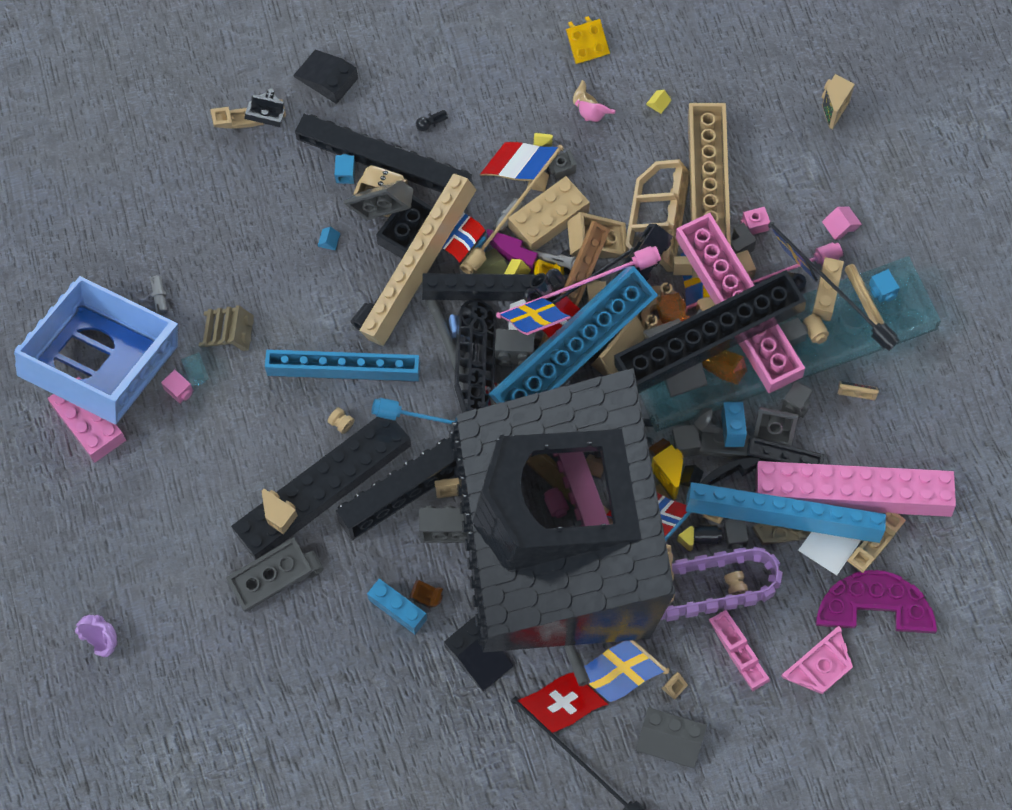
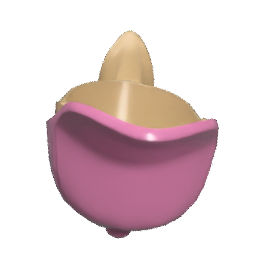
[573,80,615,122]

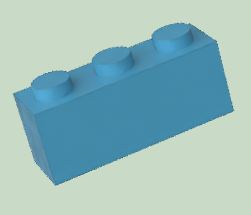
[367,579,427,634]

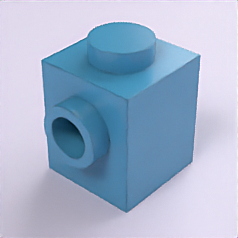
[869,269,900,303]

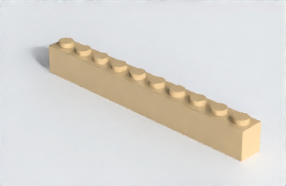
[359,174,476,346]

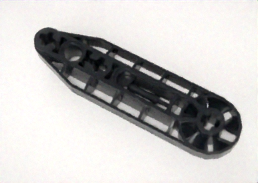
[454,300,496,413]

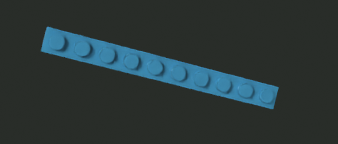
[686,482,886,543]

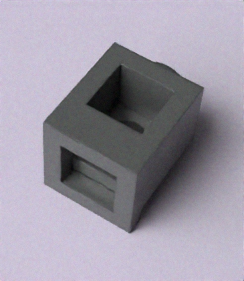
[548,149,576,180]

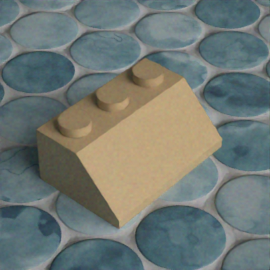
[591,316,645,376]

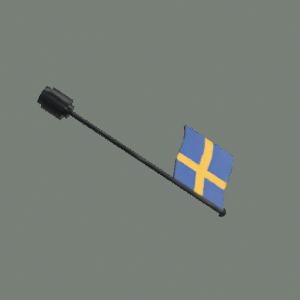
[768,222,900,351]

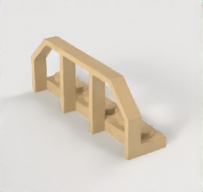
[625,159,690,272]

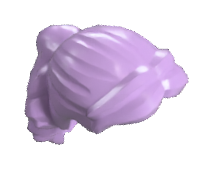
[75,615,117,657]

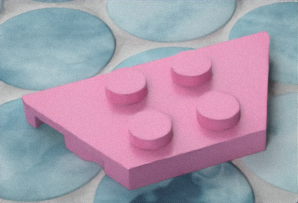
[782,626,853,694]

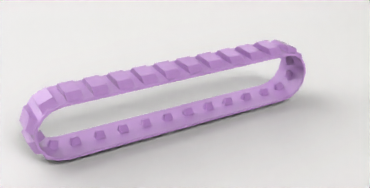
[661,547,783,622]

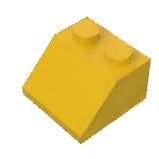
[652,445,684,500]

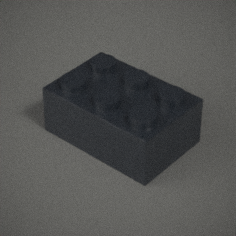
[376,195,433,259]

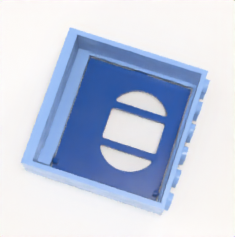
[14,276,178,425]

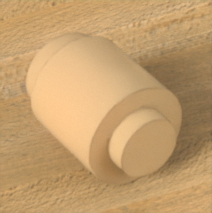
[803,314,829,344]

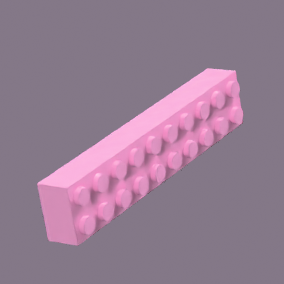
[675,213,805,393]
[755,461,956,517]

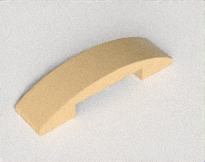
[210,99,286,128]
[847,512,906,573]

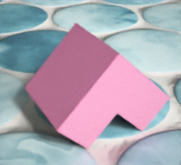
[822,206,862,240]

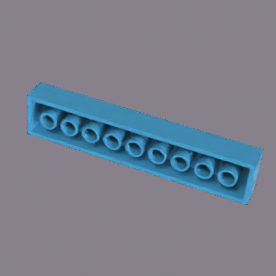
[488,266,658,404]

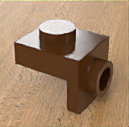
[409,580,443,608]

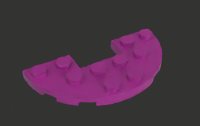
[815,570,937,634]

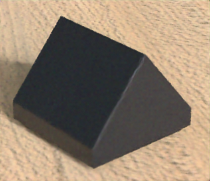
[680,465,704,487]

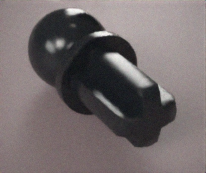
[416,110,448,131]

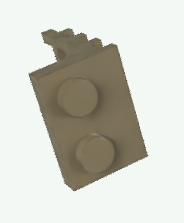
[199,305,254,351]

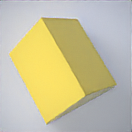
[646,90,672,114]
[677,526,694,551]

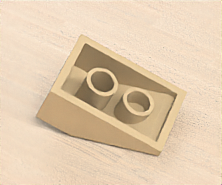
[567,212,628,258]

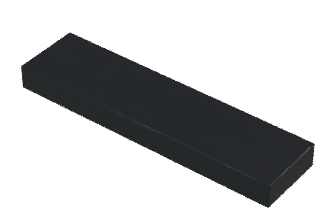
[746,436,825,464]

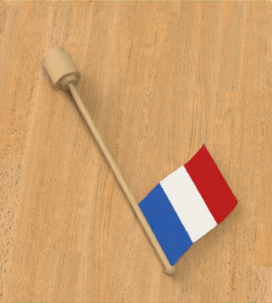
[460,142,564,274]

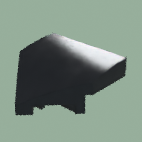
[244,88,285,127]

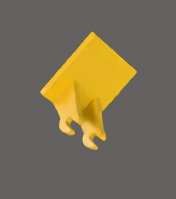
[566,16,610,64]

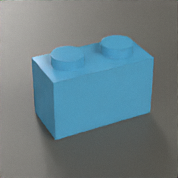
[721,402,747,447]

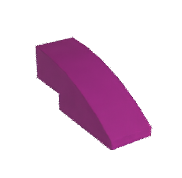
[486,229,538,273]

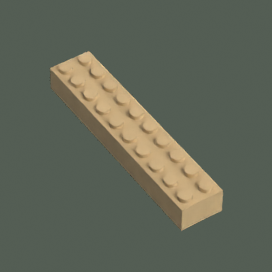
[688,103,731,278]

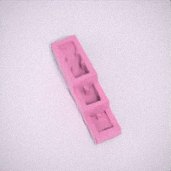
[709,610,770,691]

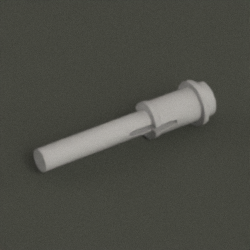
[532,250,577,270]

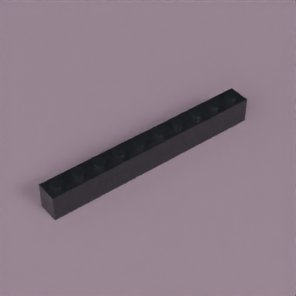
[295,113,473,193]

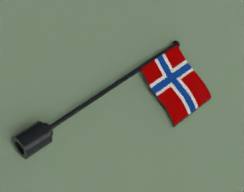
[351,212,486,330]

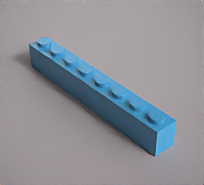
[265,350,420,381]

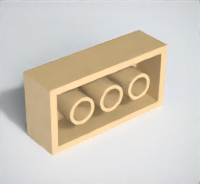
[508,176,590,251]

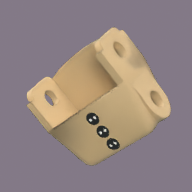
[353,165,408,217]

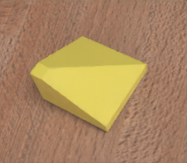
[534,133,553,147]

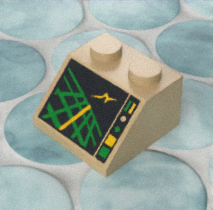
[822,74,855,129]

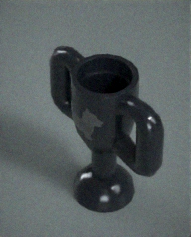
[523,268,566,303]

